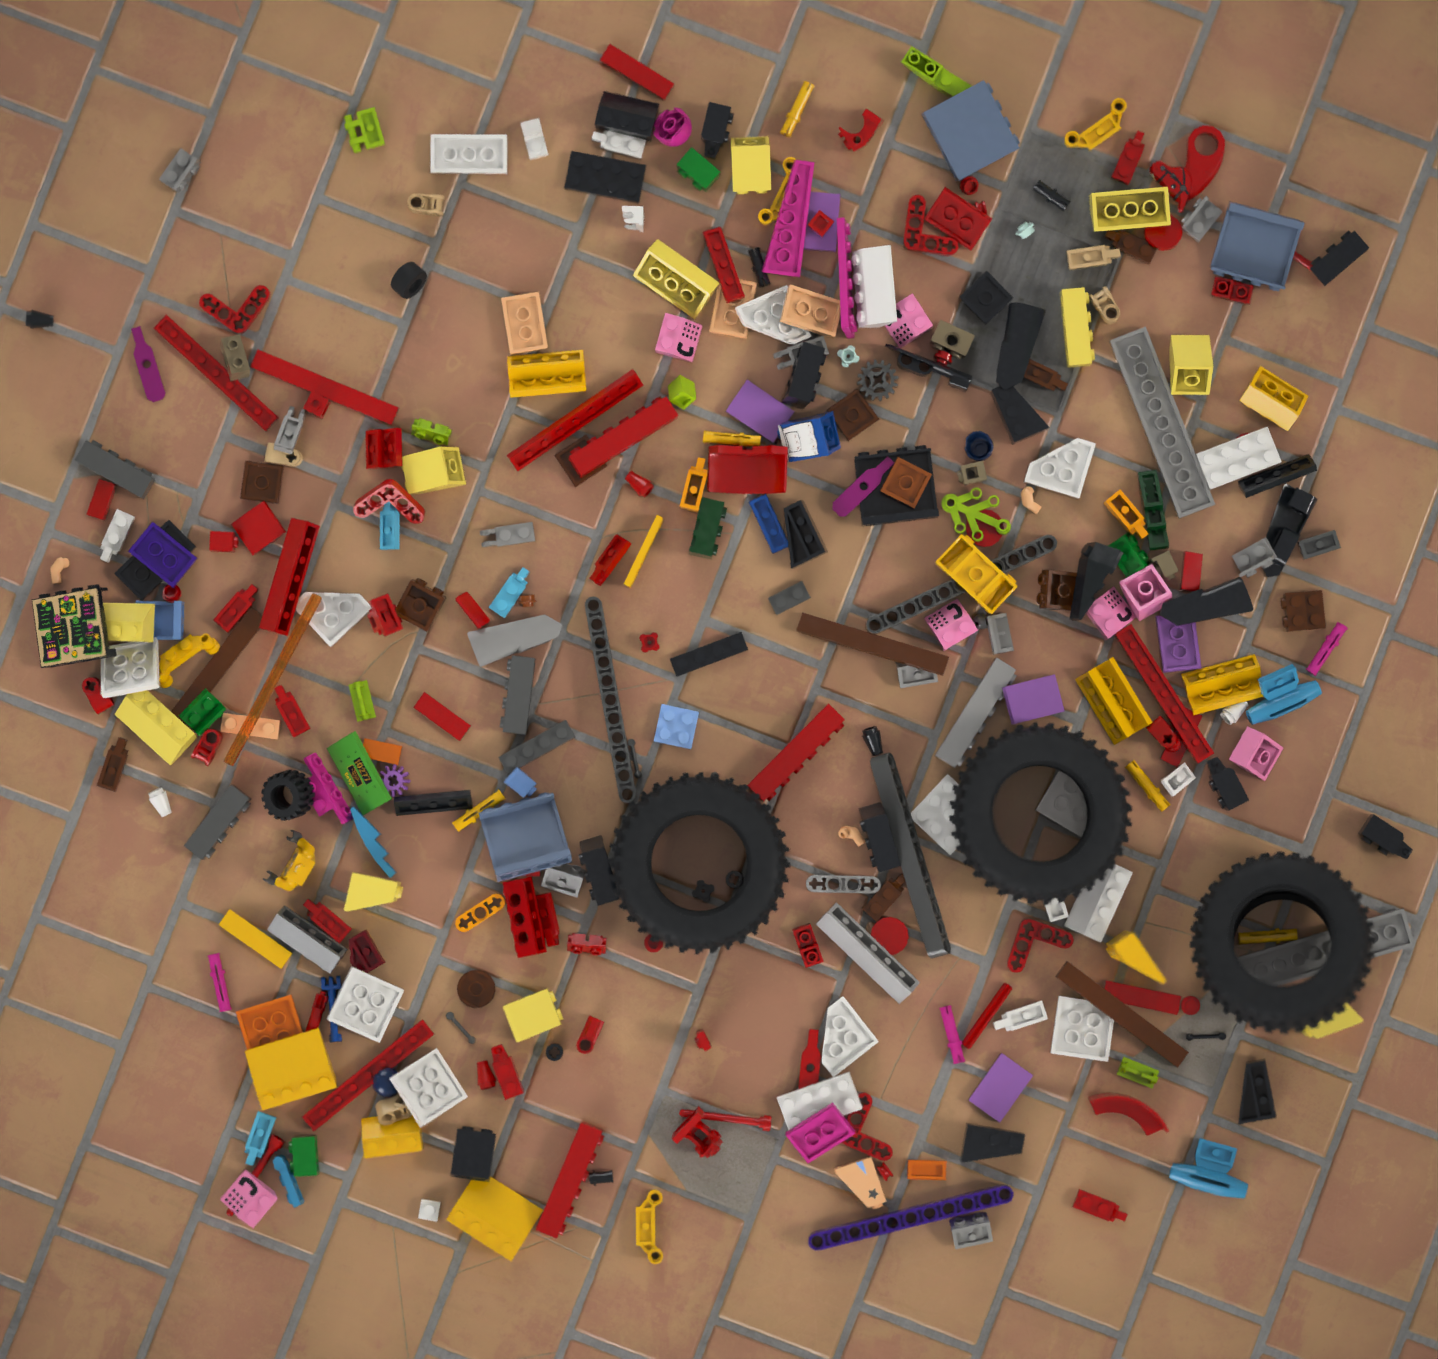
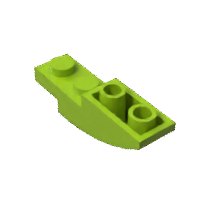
[901,46,972,97]

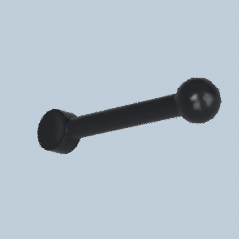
[1186,1032,1226,1041]

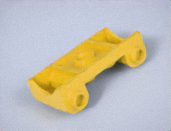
[935,534,1018,615]

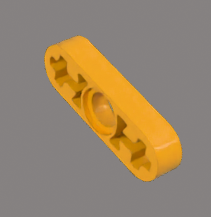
[455,893,505,932]

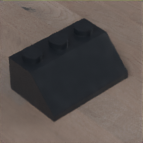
[595,91,659,141]

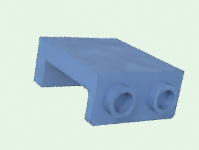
[135,600,184,640]

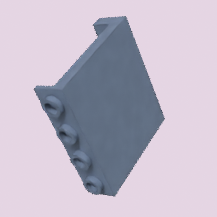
[921,80,1020,182]
[1210,201,1305,291]
[479,793,572,882]

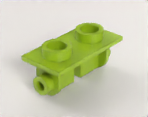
[411,418,452,446]
[349,680,376,722]
[1117,1056,1159,1089]

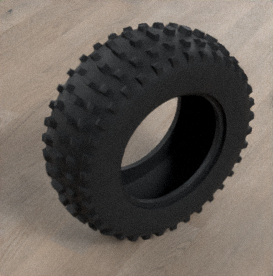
[949,722,1132,905]
[608,772,790,954]
[1190,851,1375,1034]

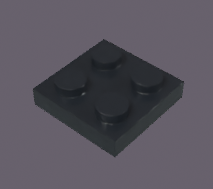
[959,271,1013,325]

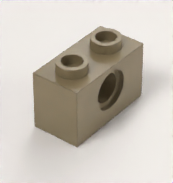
[930,320,975,360]
[220,334,250,381]

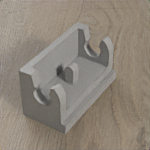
[986,613,1014,655]

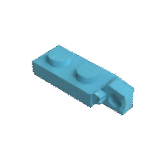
[380,502,400,550]
[489,567,529,618]
[245,1111,277,1166]

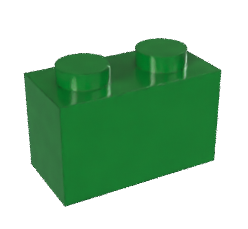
[677,147,721,192]
[289,1135,319,1177]

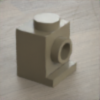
[957,461,987,486]
[1149,551,1179,582]

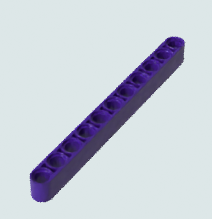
[808,1184,1014,1251]

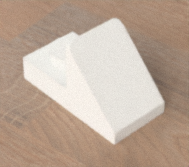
[520,118,548,160]
[1160,762,1196,797]

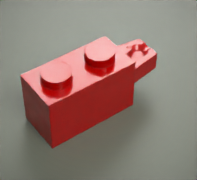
[491,1044,525,1100]

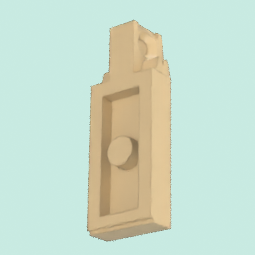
[1066,245,1121,270]

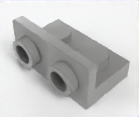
[159,148,200,193]
[1181,196,1223,242]
[1232,537,1277,578]
[895,662,938,688]
[541,864,586,898]
[949,1212,993,1249]

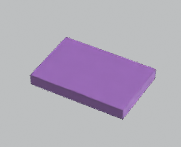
[804,192,840,252]
[726,380,794,443]
[1155,615,1201,673]
[1002,674,1064,725]
[968,1053,1033,1123]

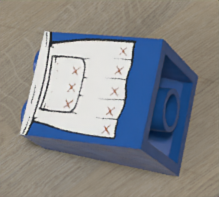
[777,411,841,463]

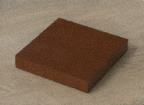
[826,388,879,441]
[554,435,607,487]
[240,461,284,504]

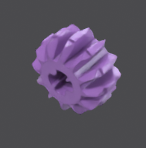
[380,764,411,797]

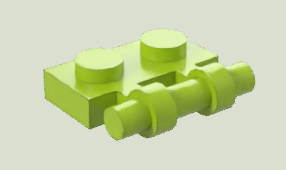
[344,107,385,153]

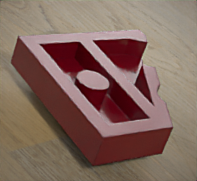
[348,929,386,973]

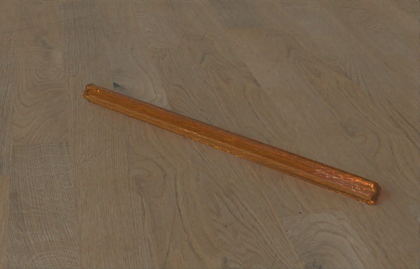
[224,593,322,766]

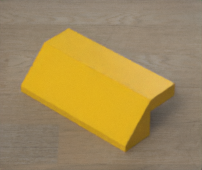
[507,350,586,398]
[1181,654,1264,715]
[1075,657,1153,745]

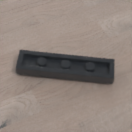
[1238,454,1317,498]
[670,632,748,677]
[394,790,473,816]

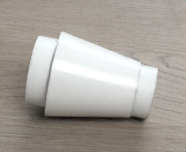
[1220,701,1249,725]
[148,787,172,817]

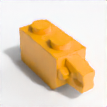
[680,457,708,513]
[1103,489,1148,540]

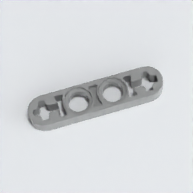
[806,875,881,894]

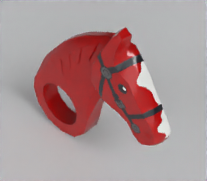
[1149,125,1225,213]

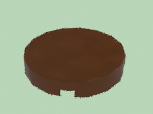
[457,970,496,1008]

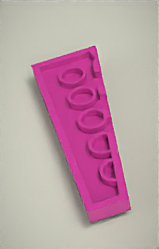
[762,160,815,277]
[837,217,858,339]

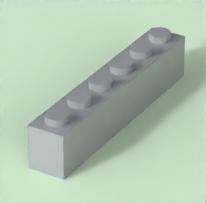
[935,658,1017,768]
[816,902,920,1004]

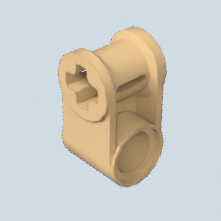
[408,193,445,216]
[1089,286,1120,324]
[264,443,303,467]
[375,1094,412,1125]

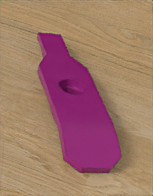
[131,326,166,402]
[833,456,894,517]

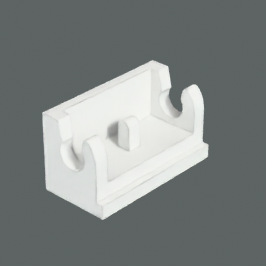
[622,206,644,232]

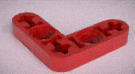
[903,195,958,256]
[199,285,271,334]
[353,479,425,524]
[1007,919,1074,973]
[842,1092,893,1161]

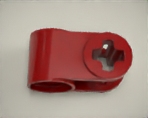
[82,677,115,714]
[1146,715,1181,752]
[191,729,223,766]

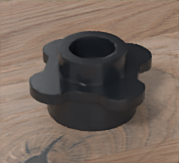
[692,880,714,902]

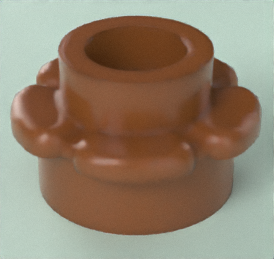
[518,594,537,607]

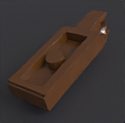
[1104,230,1157,264]
[1024,359,1068,392]
[97,737,129,792]
[862,873,905,922]

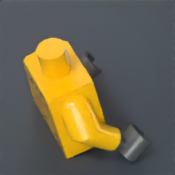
[263,830,315,891]

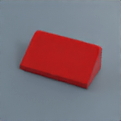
[86,479,117,521]
[1180,551,1203,591]
[455,592,490,629]

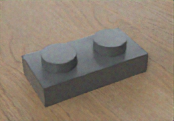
[1298,530,1341,560]
[768,581,811,616]

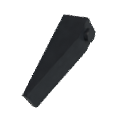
[1070,542,1124,621]

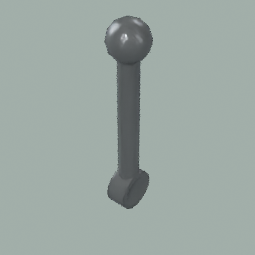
[628,739,642,778]
[446,1012,476,1044]

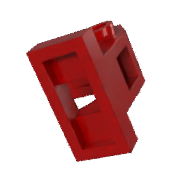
[838,109,884,152]
[367,594,403,637]
[672,1106,723,1158]

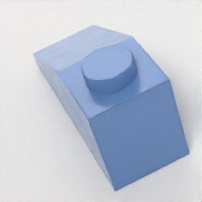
[504,767,537,798]

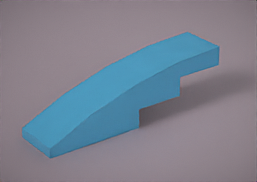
[350,807,397,878]

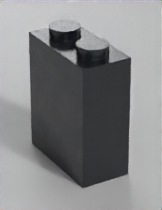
[450,1126,496,1182]

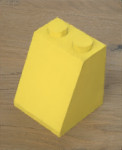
[730,136,771,194]
[1169,335,1213,395]
[401,447,466,494]
[344,872,403,911]
[503,988,564,1042]
[1302,1003,1363,1039]

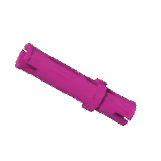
[1305,622,1348,676]
[207,953,231,1012]
[939,1005,965,1064]

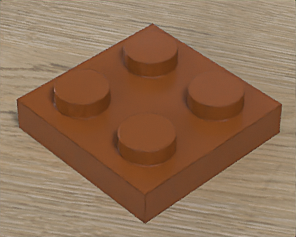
[880,456,932,508]

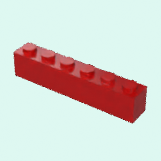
[568,396,678,478]
[259,518,320,636]
[747,703,845,802]
[536,1121,604,1239]

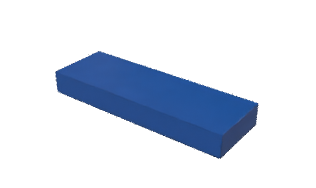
[749,494,788,554]

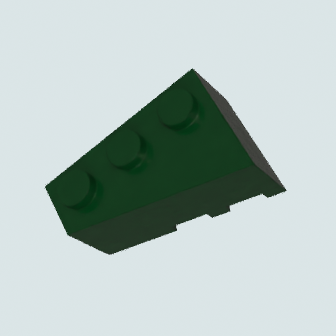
[689,497,727,559]

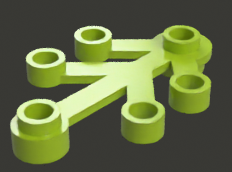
[941,487,1011,542]

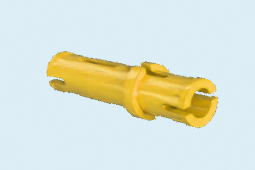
[780,81,815,138]
[703,430,761,447]
[1125,760,1171,812]
[452,789,506,832]
[1238,928,1298,945]

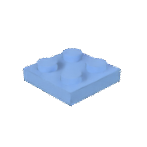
[654,704,699,749]

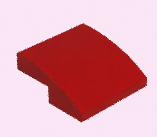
[366,428,402,469]
[231,501,286,555]

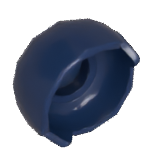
[965,431,994,461]
[372,1068,398,1097]

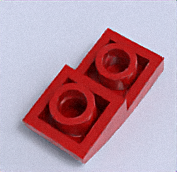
[1211,276,1254,305]
[792,923,824,968]

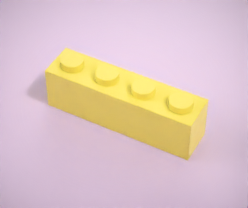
[1060,287,1095,368]

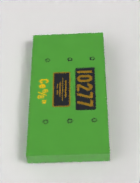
[327,731,392,815]

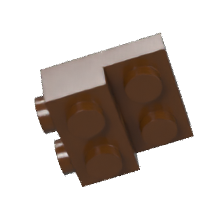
[1036,570,1077,611]
[395,578,446,632]
[1280,590,1326,632]

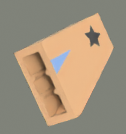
[834,1156,886,1209]

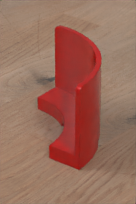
[707,445,788,494]
[1088,1093,1169,1136]

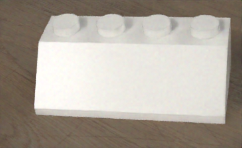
[851,245,897,328]
[1064,864,1133,942]

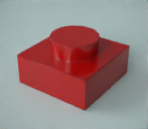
[807,210,834,237]

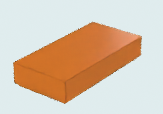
[363,738,402,765]
[907,1159,947,1180]

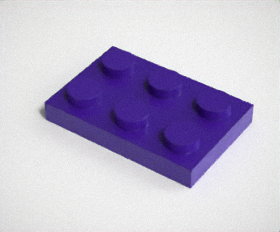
[128,522,198,588]

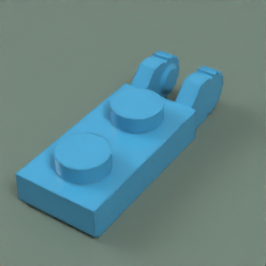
[273,1154,305,1208]

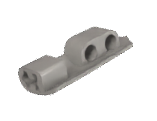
[467,614,562,667]

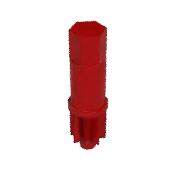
[305,990,328,1032]

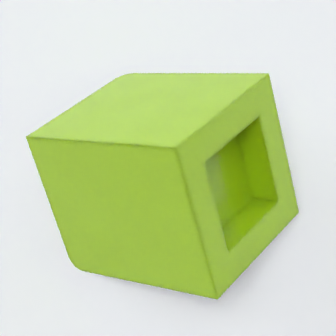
[668,375,696,410]

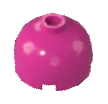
[653,107,692,147]

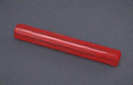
[962,983,1013,1049]

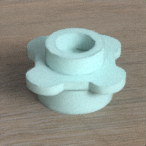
[1015,222,1035,239]
[837,345,859,367]

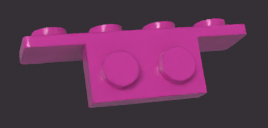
[304,753,353,824]

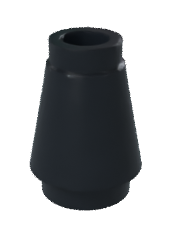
[26,310,54,329]
[862,726,883,756]

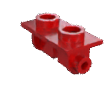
[567,933,607,955]

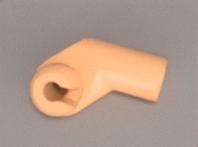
[1021,486,1041,514]
[50,557,69,584]
[838,826,865,847]

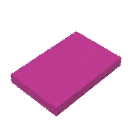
[785,1102,855,1163]

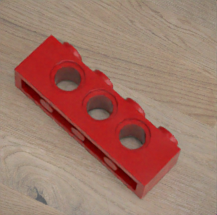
[502,876,547,958]

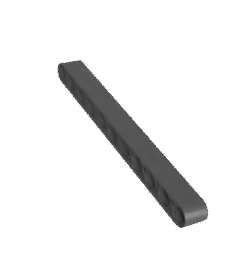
[866,535,1057,634]
[585,597,636,803]
[870,753,951,959]

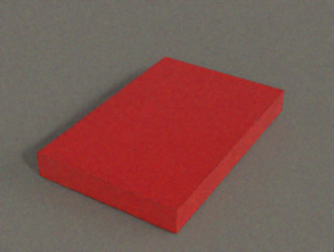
[924,187,992,251]

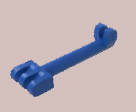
[321,976,342,1043]

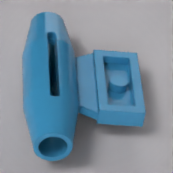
[1246,664,1322,725]
[1169,1138,1248,1199]

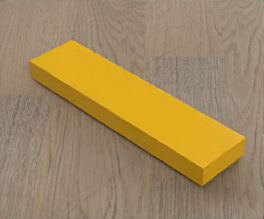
[624,515,664,588]
[219,909,293,969]

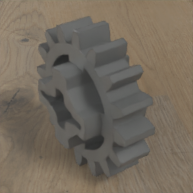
[857,360,898,402]

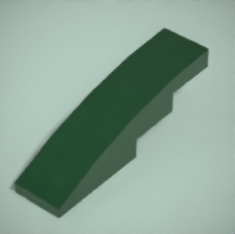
[1138,470,1169,551]

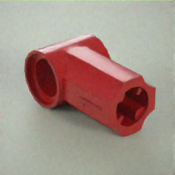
[576,1015,604,1054]

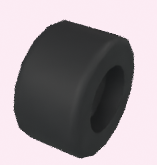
[391,261,427,299]

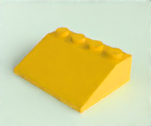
[1106,930,1166,983]
[245,1028,337,1110]
[446,1176,543,1261]

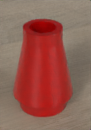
[625,471,654,498]
[476,1060,496,1090]

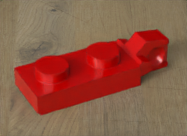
[1111,131,1145,185]
[589,534,632,586]
[213,584,259,633]
[274,685,311,738]
[535,892,560,947]
[303,899,352,943]
[1072,1189,1128,1222]

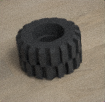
[261,770,315,821]

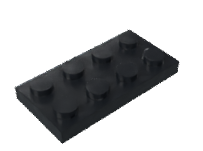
[564,151,646,203]
[114,520,196,601]

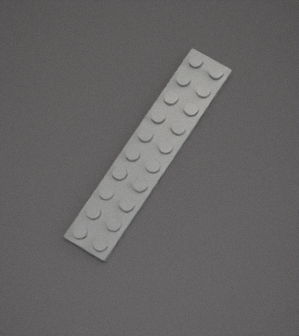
[1109,327,1215,519]
[1237,908,1415,986]

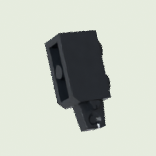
[701,102,734,159]
[1207,757,1249,811]
[1358,814,1413,859]

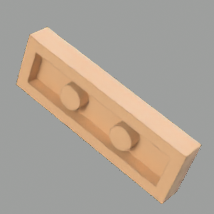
[220,713,281,739]

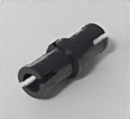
[1033,180,1071,211]
[748,247,771,288]

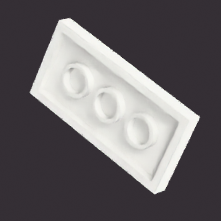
[430,134,507,174]
[1196,426,1282,490]
[777,1072,863,1130]

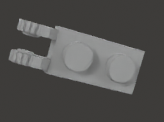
[773,336,829,370]
[274,406,306,454]
[480,522,535,547]

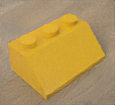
[1239,366,1309,431]
[361,1112,424,1159]

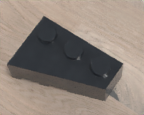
[1310,231,1369,286]
[781,341,826,410]
[990,386,1050,445]
[784,500,828,569]
[859,802,901,872]
[578,835,620,906]
[1238,1058,1277,1124]
[960,1123,1025,1163]

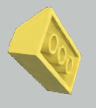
[1089,187,1171,232]
[633,239,719,319]
[103,603,155,642]
[115,690,197,766]

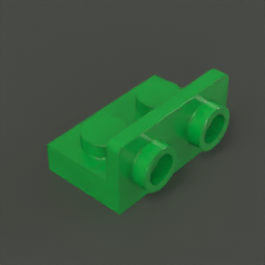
[1108,532,1150,578]
[179,688,226,736]

